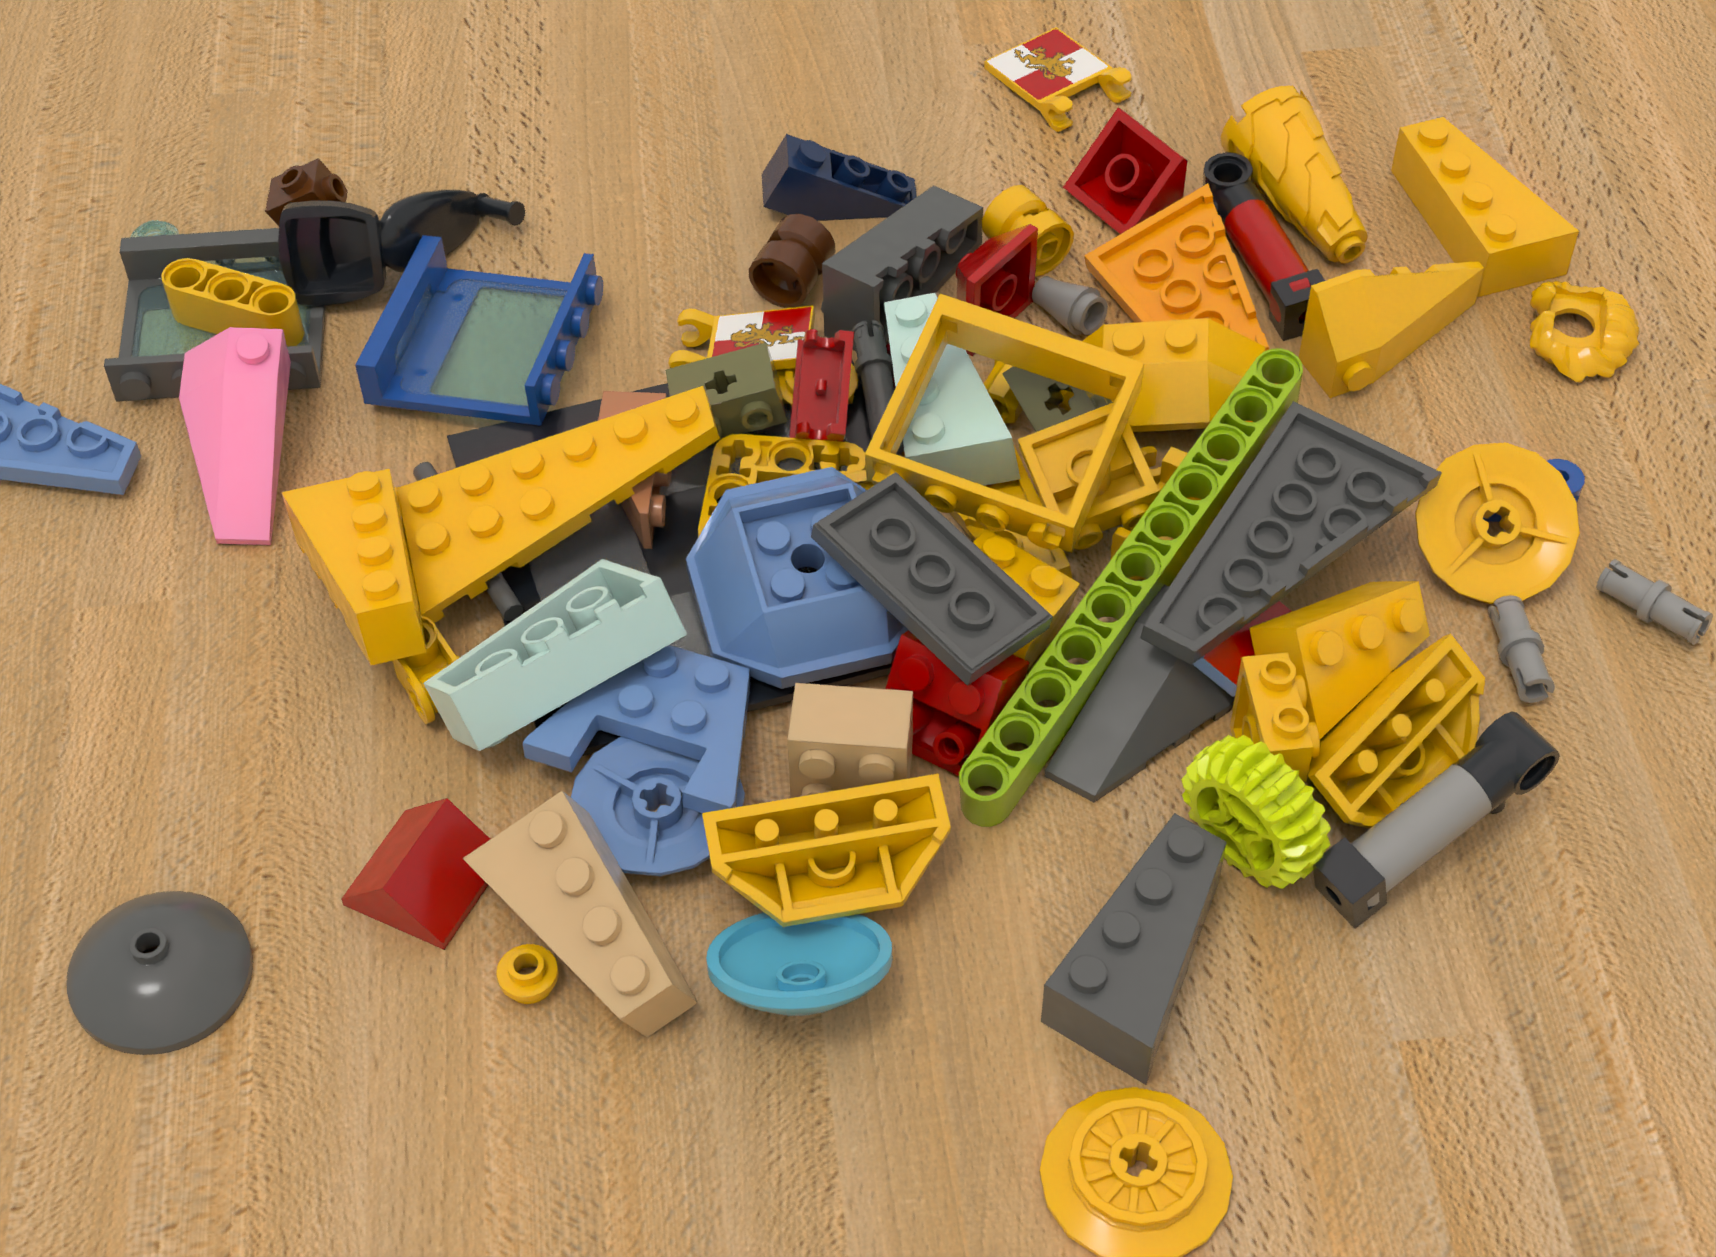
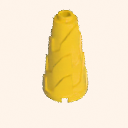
[1221,85,1368,263]

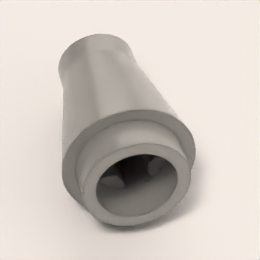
[1032,276,1108,335]

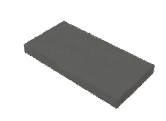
[811,472,1053,686]

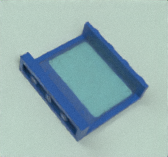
[355,235,604,426]

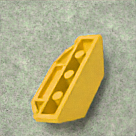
[1059,318,1266,432]
[1308,633,1486,829]
[702,774,951,927]

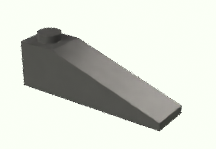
[1044,584,1235,803]

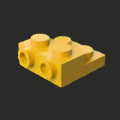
[1018,402,1159,550]
[1230,652,1320,782]

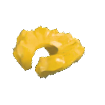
[1529,281,1640,383]

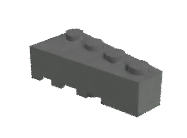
[821,186,983,351]
[1041,813,1226,1085]

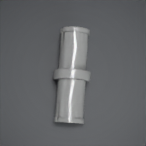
[1596,559,1713,645]
[1488,595,1555,703]

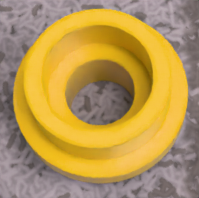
[496,944,559,1004]

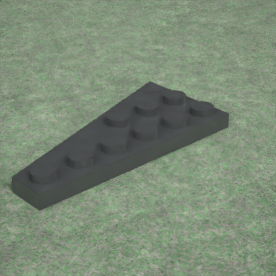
[1140,401,1442,665]

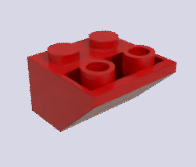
[885,630,1030,776]

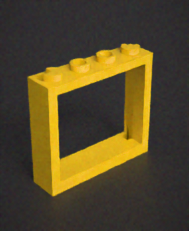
[865,293,1144,553]

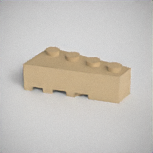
[463,791,698,1037]

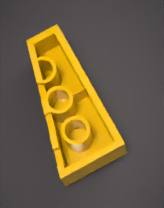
[1391,117,1579,297]
[281,468,427,666]

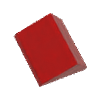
[1063,107,1188,234]
[341,798,490,950]

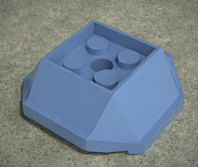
[686,467,908,689]

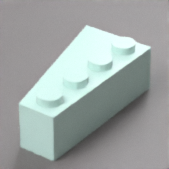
[884,293,1020,486]
[423,559,687,751]

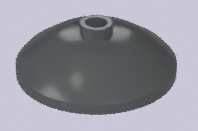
[66,891,253,1055]

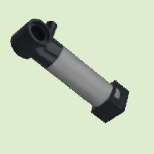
[1313,711,1560,929]

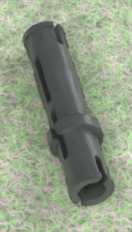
[852,320,904,455]

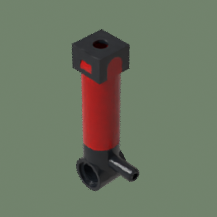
[1203,152,1325,341]

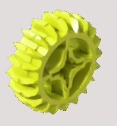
[1181,735,1331,889]

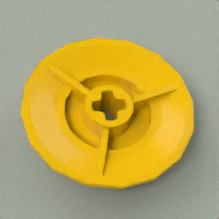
[1415,442,1580,604]
[1039,1087,1233,1257]

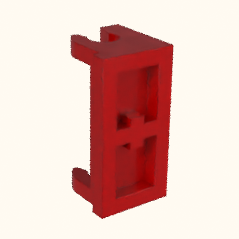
[789,329,854,442]

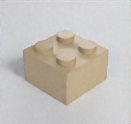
[787,683,913,798]

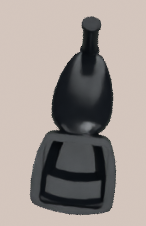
[278,189,525,305]

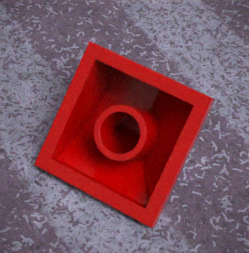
[955,224,1038,356]

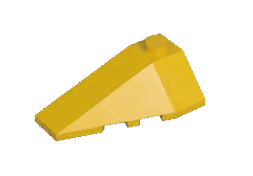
[1299,261,1484,398]

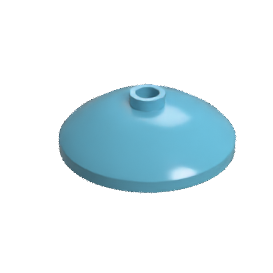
[706,912,893,1016]

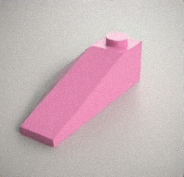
[179,327,291,545]

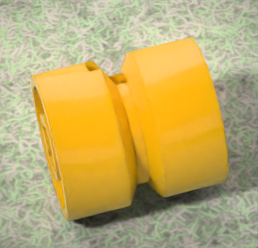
[982,185,1074,277]

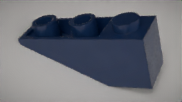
[761,134,917,221]

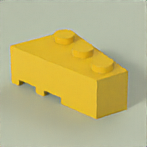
[1249,581,1430,740]

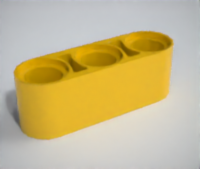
[161,258,305,347]

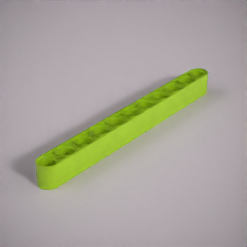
[959,348,1303,827]

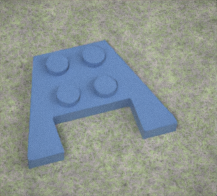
[523,645,751,813]

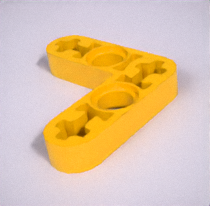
[698,434,866,537]

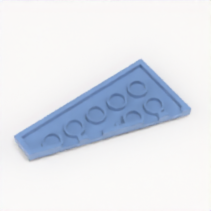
[0,384,141,495]

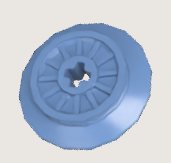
[571,737,745,876]

